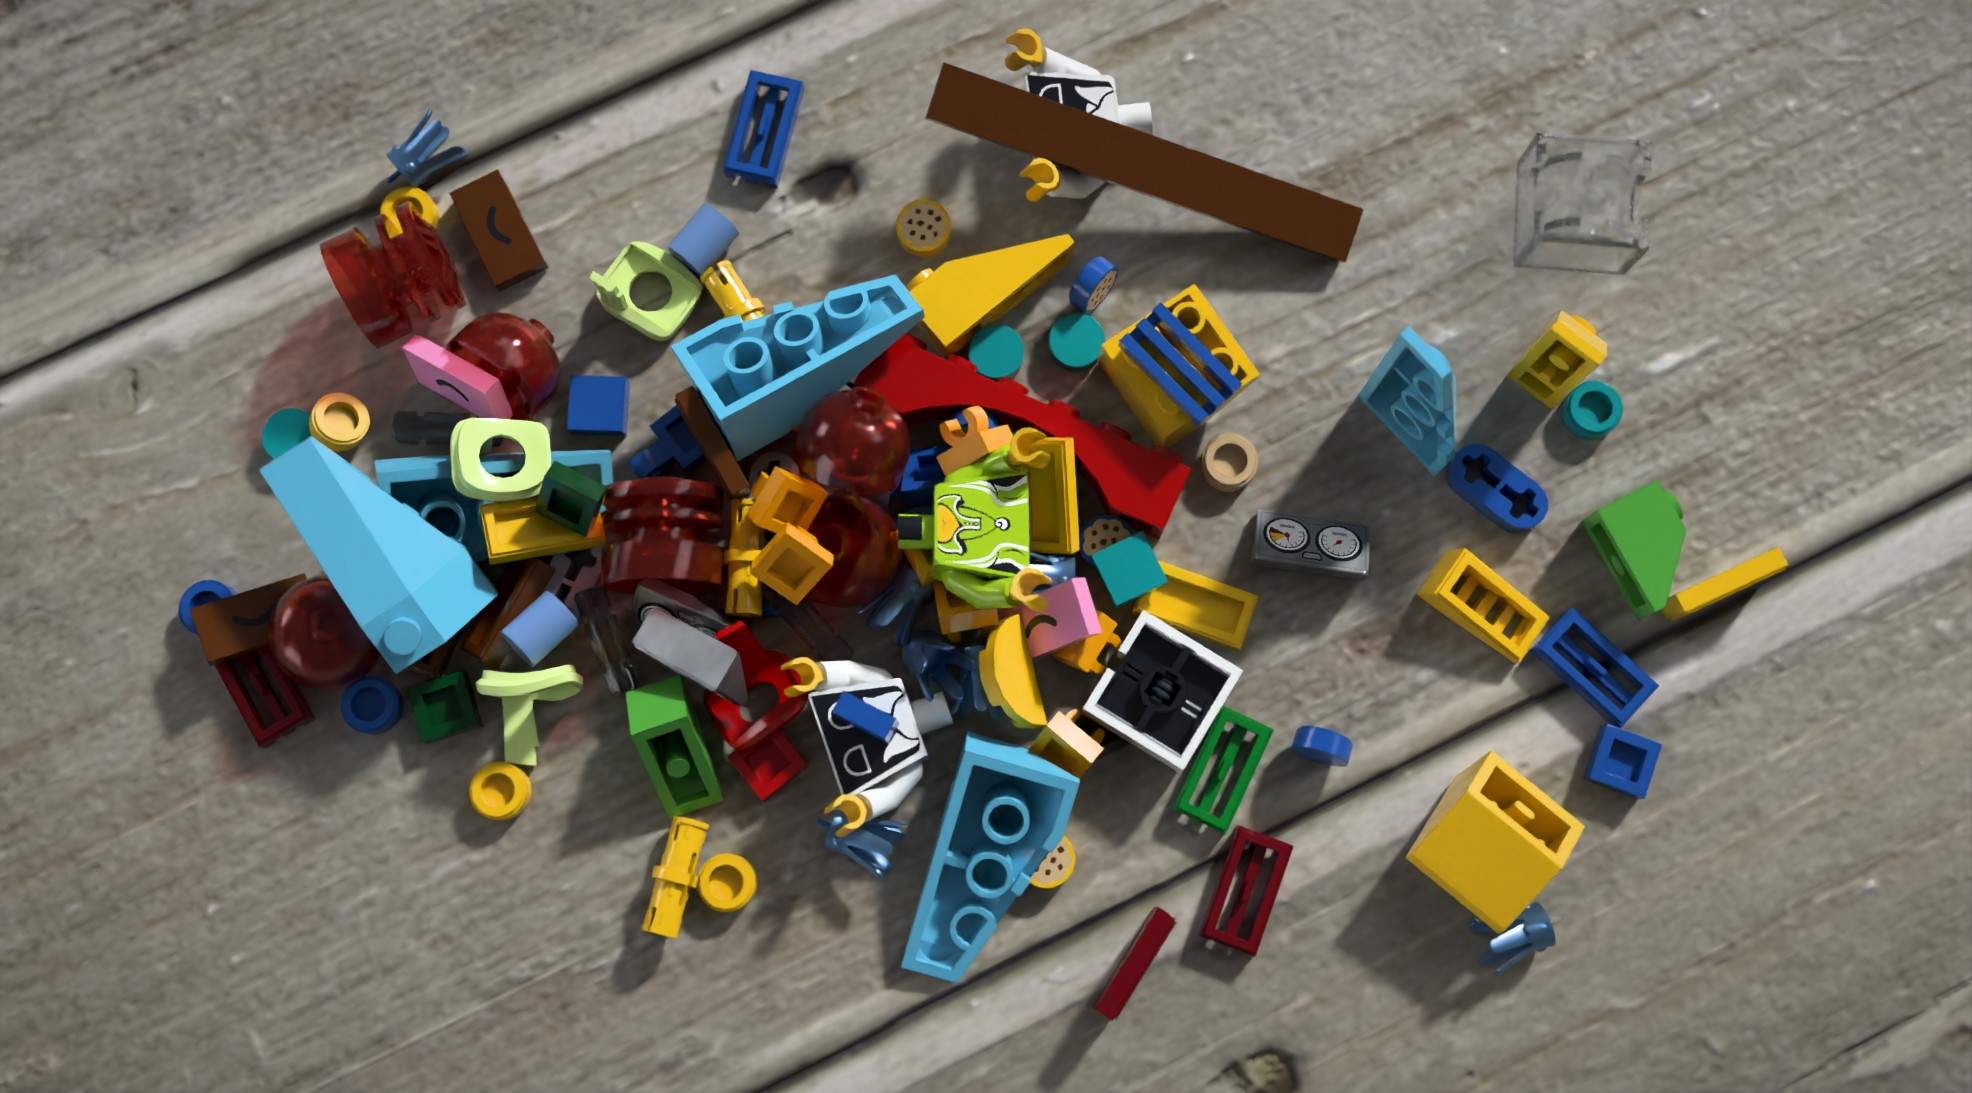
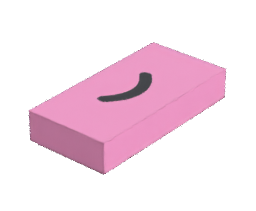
[402,334,513,419]
[997,577,1102,661]

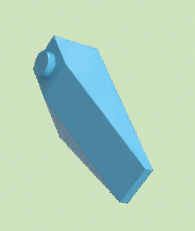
[671,275,925,461]
[259,436,498,674]
[901,731,1080,983]

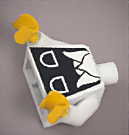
[1005,28,1153,202]
[780,657,953,838]

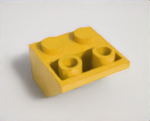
[1098,283,1260,448]
[1405,750,1585,934]

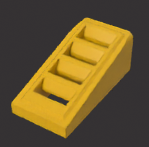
[1417,548,1550,663]

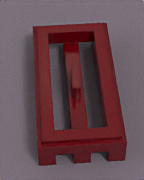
[214,645,316,748]
[1198,825,1294,957]
[1092,907,1177,1021]

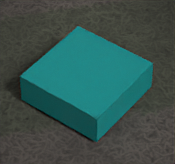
[1090,531,1168,609]

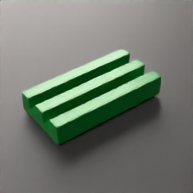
[1172,705,1274,835]

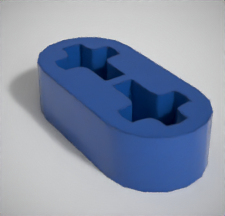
[1446,444,1548,534]

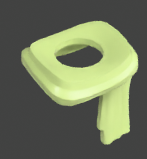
[590,242,703,341]
[450,418,551,502]
[475,665,583,766]

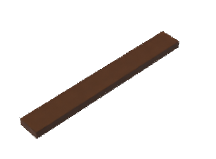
[925,62,1364,263]

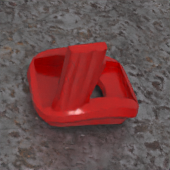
[703,621,810,751]

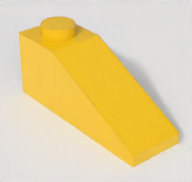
[906,234,1075,359]
[1507,310,1607,409]

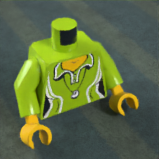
[898,427,1052,612]

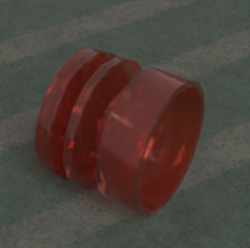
[320,201,466,349]
[601,476,724,595]

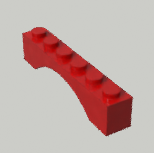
[852,333,1191,540]

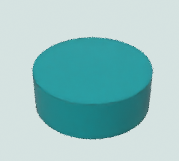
[1049,313,1105,372]
[968,324,1024,382]
[1561,381,1623,440]
[262,408,312,459]

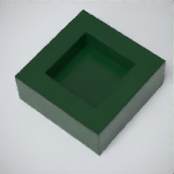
[534,461,607,537]
[407,670,483,744]

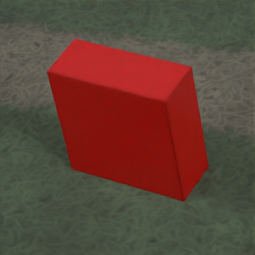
[727,729,809,802]

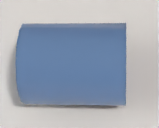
[666,203,739,277]
[500,591,580,667]

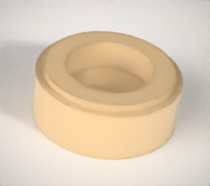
[1200,433,1258,492]

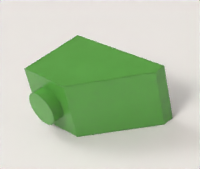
[1581,480,1686,620]
[626,674,724,819]

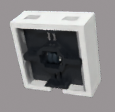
[1081,610,1243,773]

